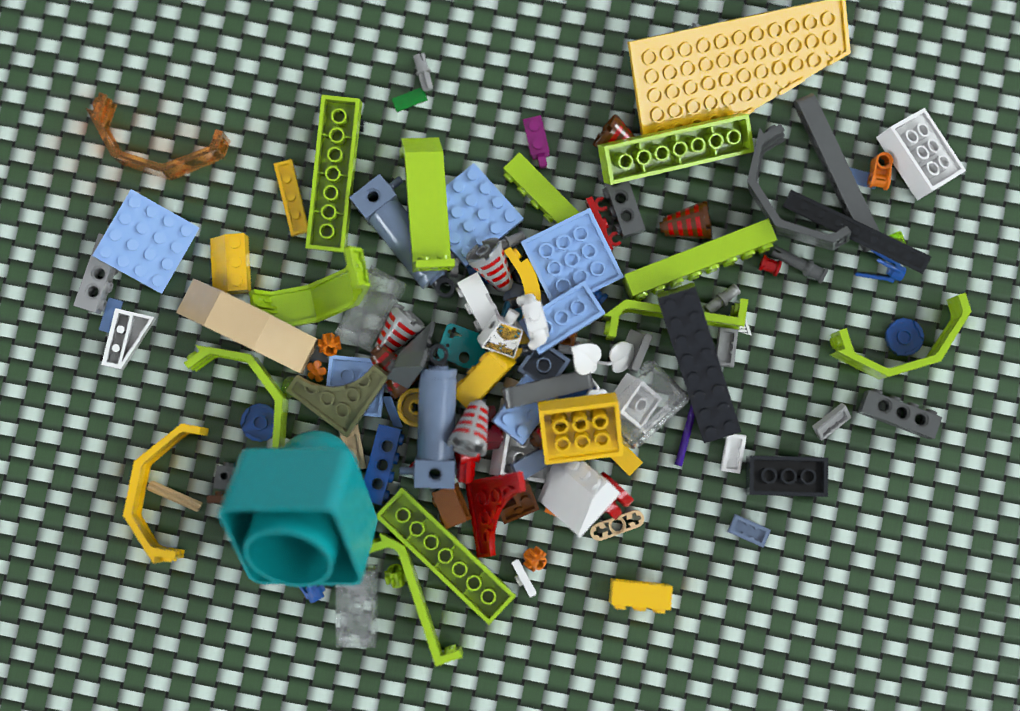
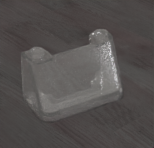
[617,360,690,449]

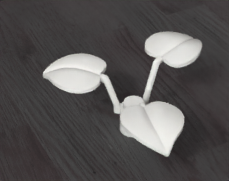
[571,341,634,396]

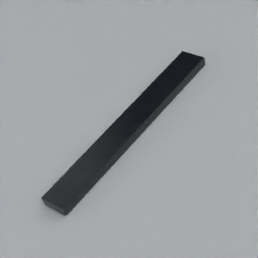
[782,190,932,274]

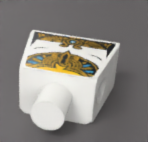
[477,309,523,358]

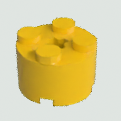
[397,388,419,428]

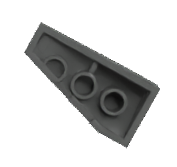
[387,321,435,388]

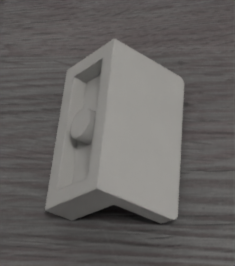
[625,329,653,373]

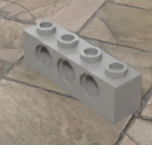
[73,233,119,315]

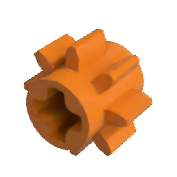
[317,332,342,356]
[523,546,547,572]

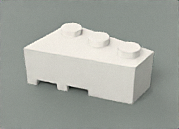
[455,272,500,332]
[101,308,156,370]

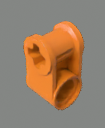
[867,152,893,191]

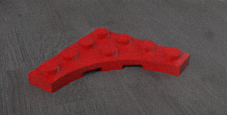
[465,471,526,558]

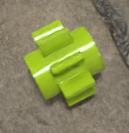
[384,564,407,588]

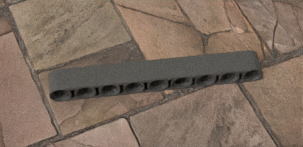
[794,93,880,252]

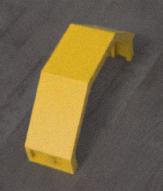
[123,423,209,564]

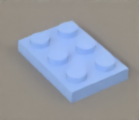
[491,374,556,445]

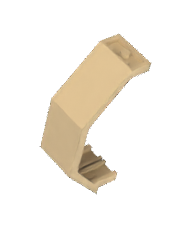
[176,278,318,374]

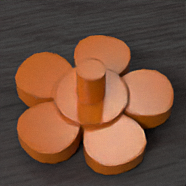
[307,360,327,382]

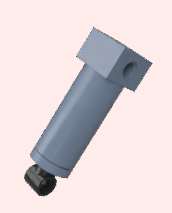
[349,174,455,299]
[399,343,457,489]

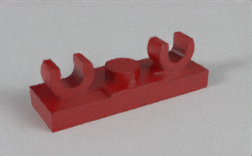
[585,196,621,252]

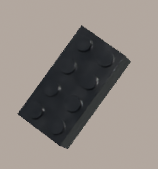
[746,455,828,497]

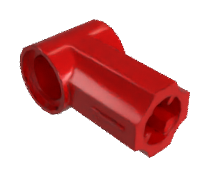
[455,452,479,484]

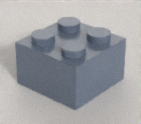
[517,347,571,381]

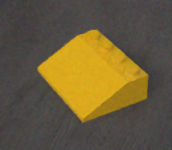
[537,392,623,465]

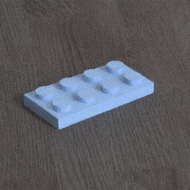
[518,281,605,355]

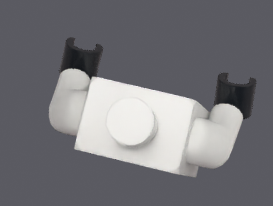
[506,294,550,356]

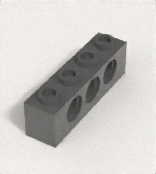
[596,164,645,239]
[857,388,942,440]

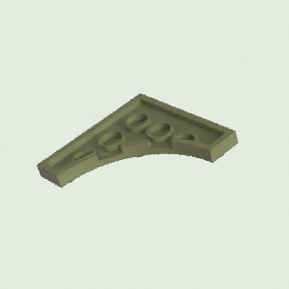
[286,364,388,437]

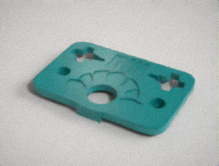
[437,323,490,369]

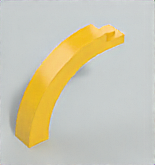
[504,246,541,360]

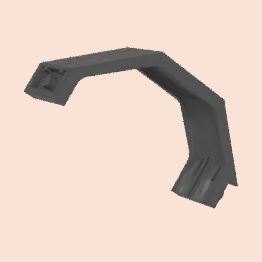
[747,124,851,251]

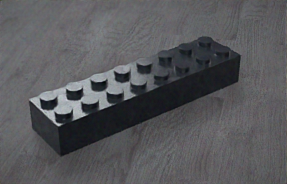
[656,282,741,444]

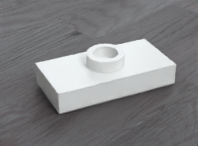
[720,434,747,474]
[511,559,536,598]

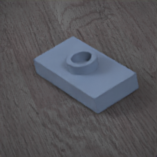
[727,514,771,548]

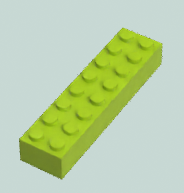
[305,95,362,253]
[597,113,754,185]
[622,218,777,301]
[376,487,516,625]

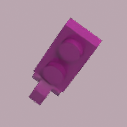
[523,115,550,169]

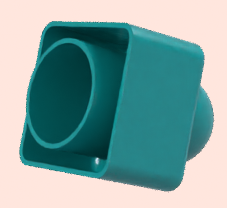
[218,430,378,587]

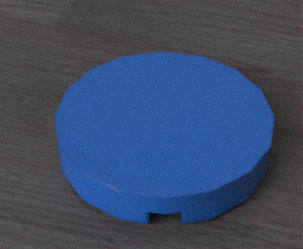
[884,318,924,356]
[240,403,274,442]

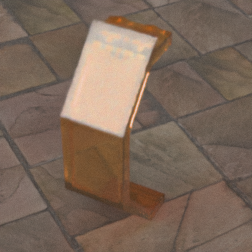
[86,92,230,181]

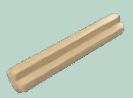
[147,481,202,512]

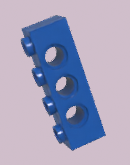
[364,424,405,505]

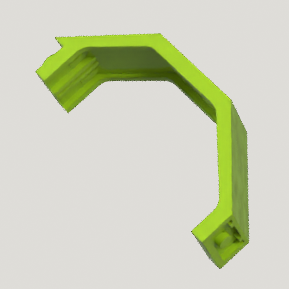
[249,246,371,327]
[830,293,971,380]
[184,345,289,448]

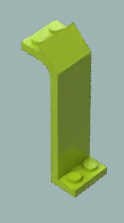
[399,137,455,272]
[602,299,748,341]
[370,532,463,667]

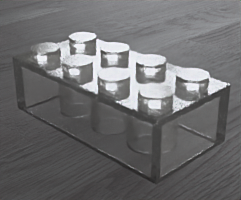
[335,265,407,353]
[336,564,378,648]

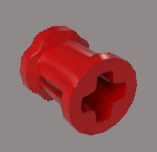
[758,255,782,277]

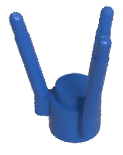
[855,250,906,283]
[299,585,326,603]

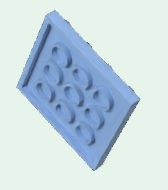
[446,163,524,268]
[92,189,199,294]
[521,208,624,302]

